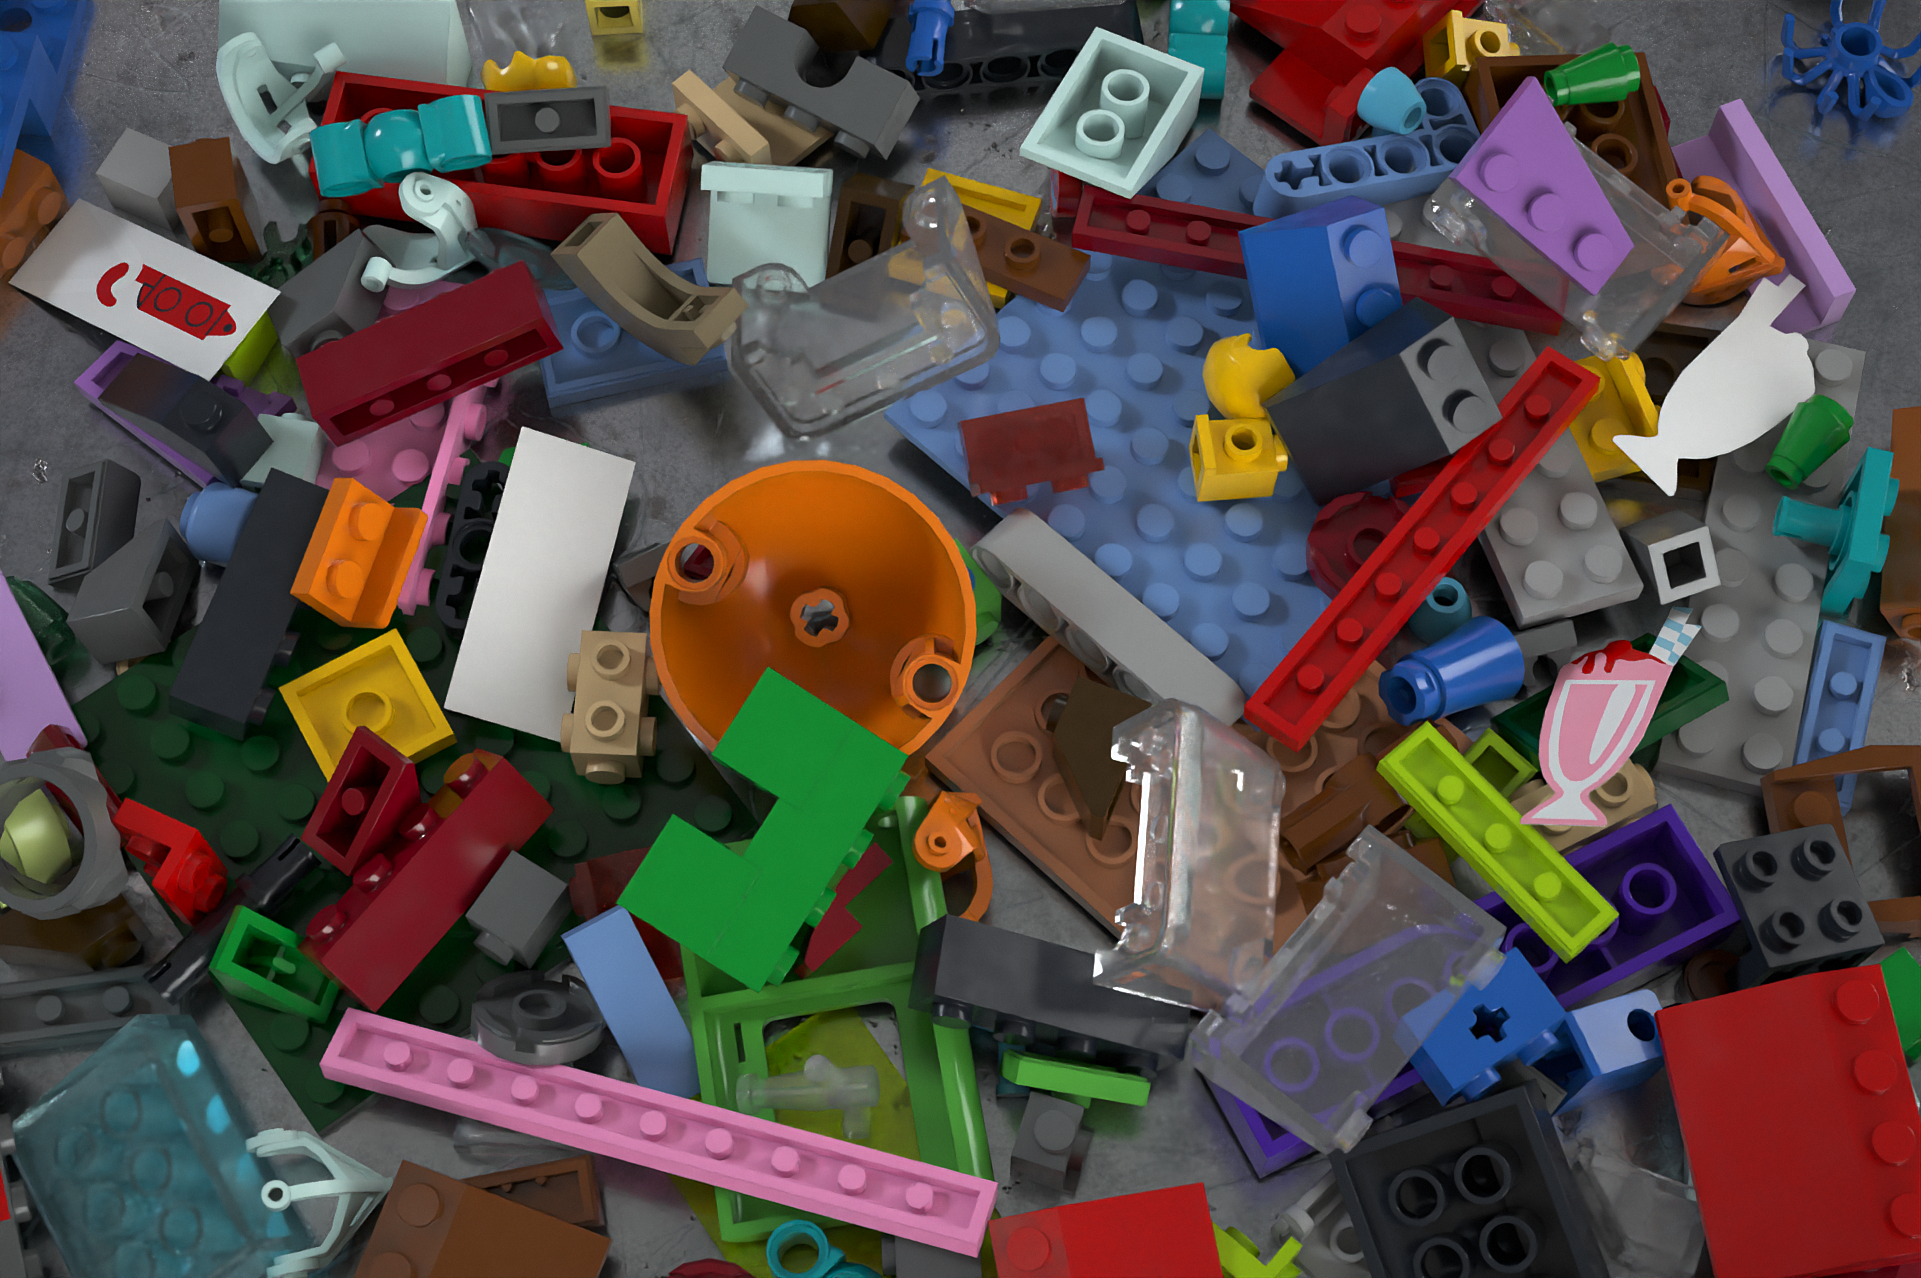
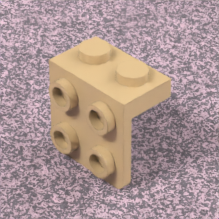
[672,69,834,166]

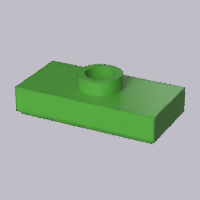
[999,1048,1151,1109]

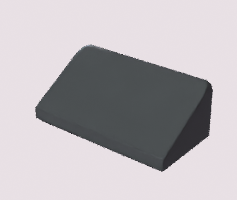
[484,86,611,155]
[47,458,140,588]

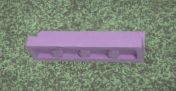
[1671,98,1856,335]
[0,568,88,797]

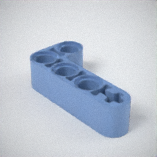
[1252,77,1480,219]

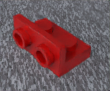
[112,798,229,927]

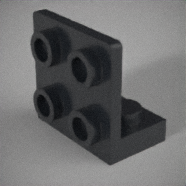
[1713,823,1885,993]

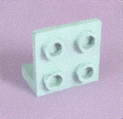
[701,161,833,291]

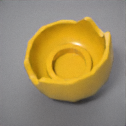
[480,51,577,92]
[1202,333,1295,419]

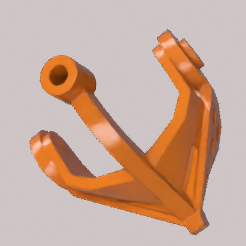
[1646,175,1786,305]
[911,790,993,922]

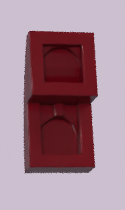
[794,842,893,980]

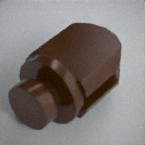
[307,199,361,262]

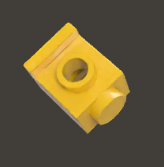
[1422,10,1520,90]
[1189,414,1288,502]

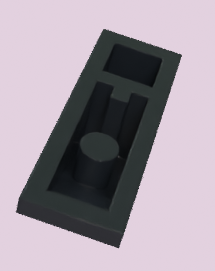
[97,352,274,489]

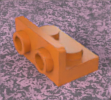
[290,478,428,629]

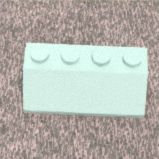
[218,0,473,102]

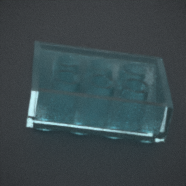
[11,1014,312,1278]

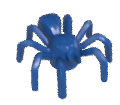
[1780,0,1921,122]

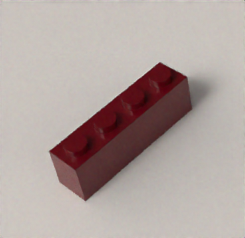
[295,260,564,447]
[296,748,555,1013]

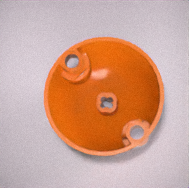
[649,460,977,756]

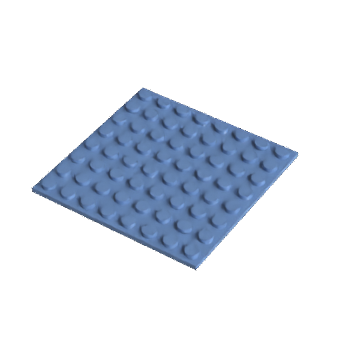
[884,128,1425,732]

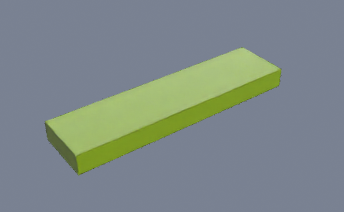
[1376,721,1619,964]

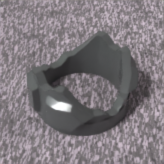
[0,747,129,920]

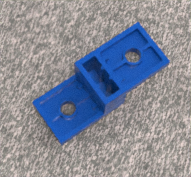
[0,0,88,198]

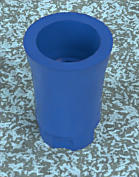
[1378,616,1525,726]

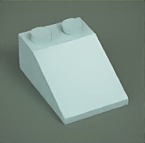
[1020,27,1204,199]

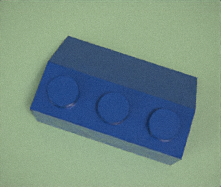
[1238,195,1403,380]

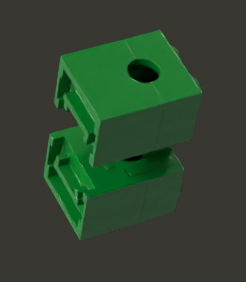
[616,667,911,993]

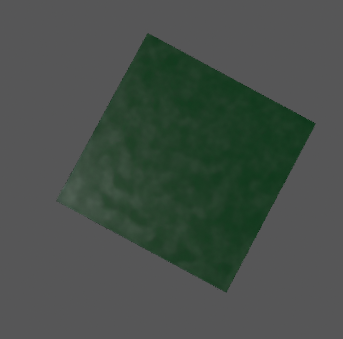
[71,449,759,1136]

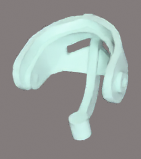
[216,32,347,164]
[361,172,492,292]
[245,1128,393,1278]

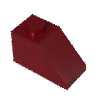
[300,726,422,876]

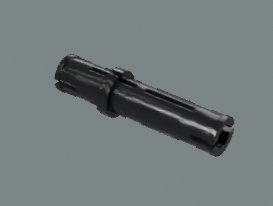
[143,833,322,1006]

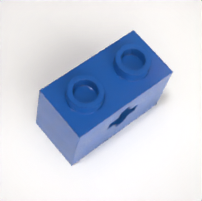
[1394,947,1568,1108]

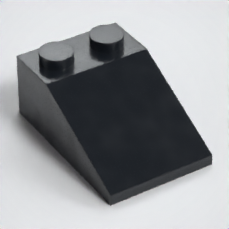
[1261,297,1503,507]

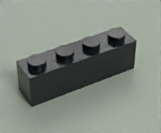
[169,467,330,741]
[908,914,1193,1078]

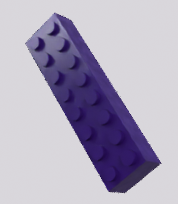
[1195,803,1741,1179]

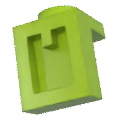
[1212,1221,1303,1278]

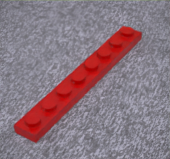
[1244,346,1601,753]

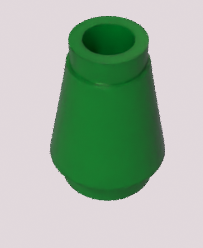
[1544,42,1640,107]
[1765,394,1854,490]

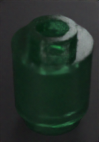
[5,576,76,664]

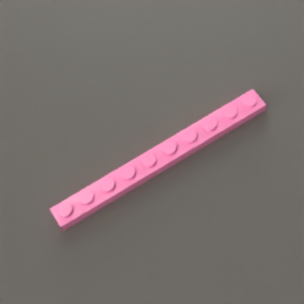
[319,1007,998,1258]

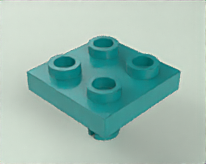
[1772,447,1899,619]

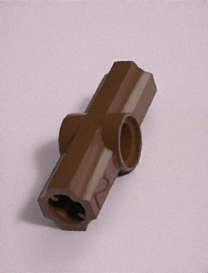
[1271,719,1461,876]

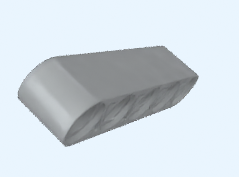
[970,507,1247,754]

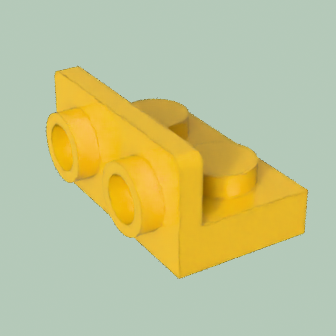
[1569,334,1661,483]

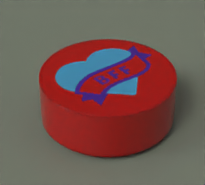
[1050,168,1082,218]

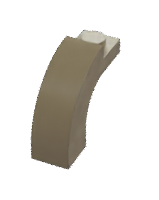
[550,213,749,366]

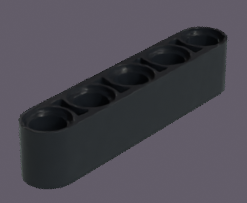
[858,0,1145,95]

